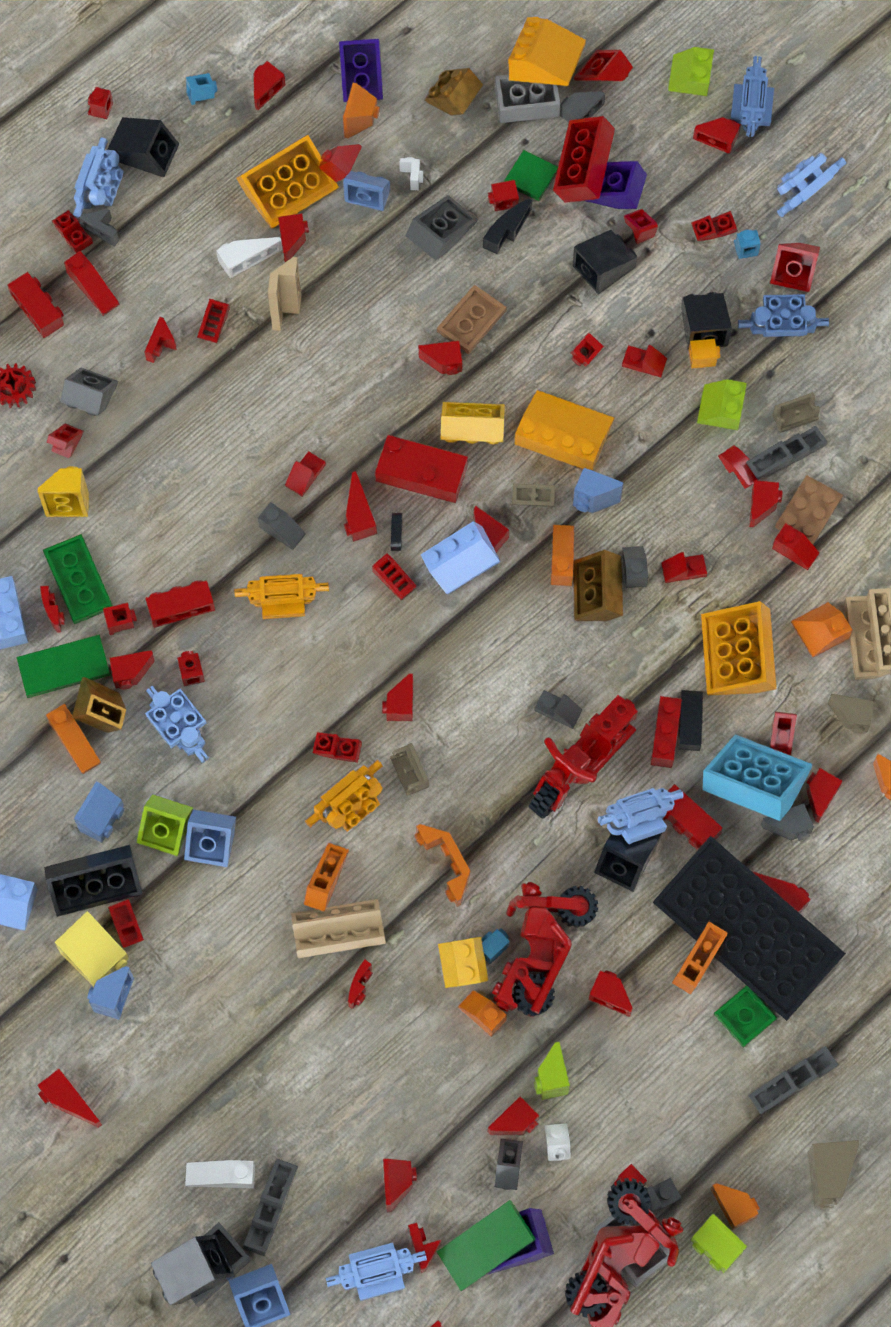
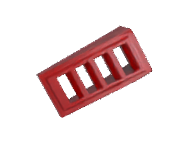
[197,298,230,344]
[372,553,417,600]

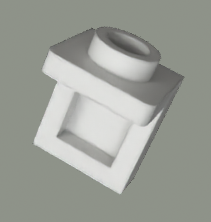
[399,157,423,191]
[545,1123,571,1161]

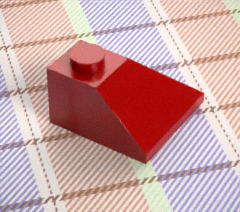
[574,49,633,81]
[770,243,820,292]
[383,1159,417,1213]

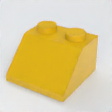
[438,937,489,988]

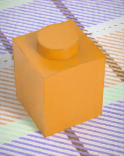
[689,339,720,369]

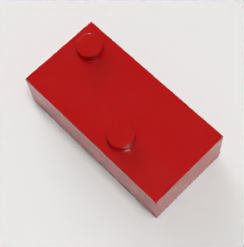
[553,116,615,203]
[375,435,468,503]

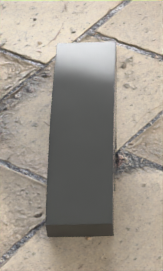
[746,426,828,479]
[748,1046,839,1115]
[243,1159,298,1256]

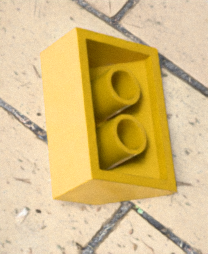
[441,402,505,444]
[38,466,89,517]

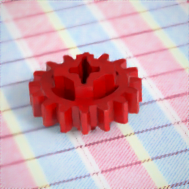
[0,363,36,408]

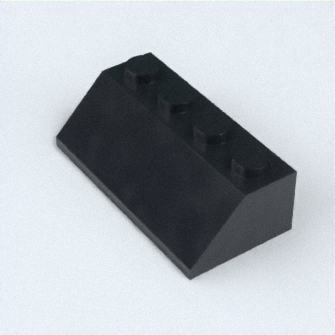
[44,845,143,917]

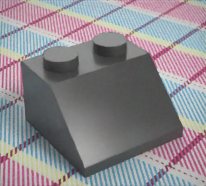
[60,367,118,416]

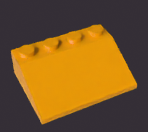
[508,17,586,86]
[236,135,339,229]
[515,390,614,471]
[701,601,777,695]

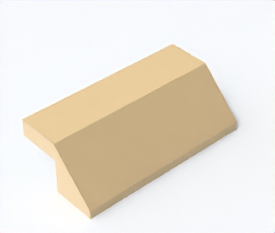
[268,257,302,331]
[845,588,891,680]
[291,899,386,958]

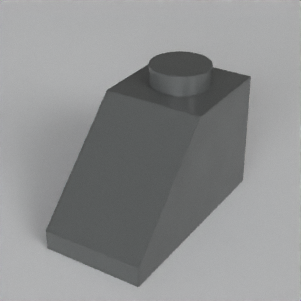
[560,91,605,122]
[258,502,306,550]
[622,546,649,588]
[761,803,814,841]
[494,1139,523,1190]

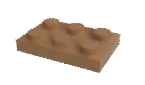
[437,285,507,354]
[775,475,843,545]

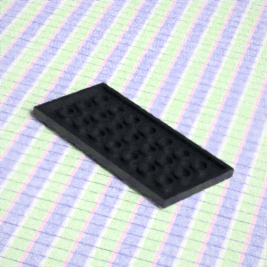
[653,836,846,1021]

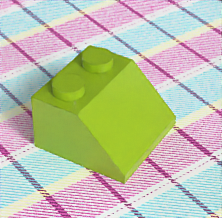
[668,47,714,96]
[697,379,747,431]
[136,794,193,856]
[534,1042,570,1100]
[691,1214,747,1273]

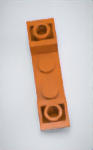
[414,824,470,907]

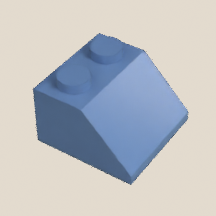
[343,171,390,211]
[573,468,623,513]
[74,781,124,843]
[184,810,236,867]
[87,966,134,1020]
[228,1264,290,1327]

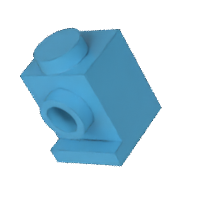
[186,73,217,105]
[734,229,761,259]
[482,928,510,964]

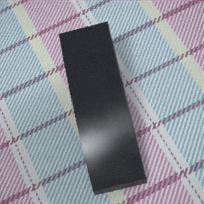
[483,198,532,254]
[678,690,703,751]

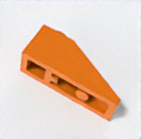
[551,525,574,586]
[46,704,101,774]
[304,843,349,912]
[672,922,728,995]

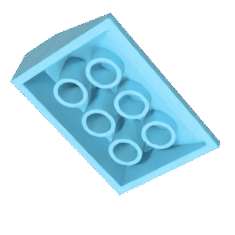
[703,735,812,821]

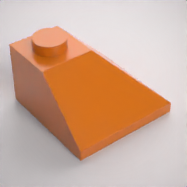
[343,83,380,138]
[791,602,853,658]

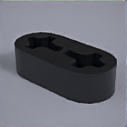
[391,512,403,551]

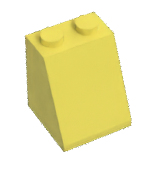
[55,911,129,987]

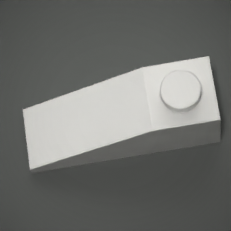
[216,237,283,278]
[185,1160,255,1188]

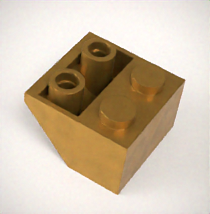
[425,68,483,115]
[72,677,126,733]

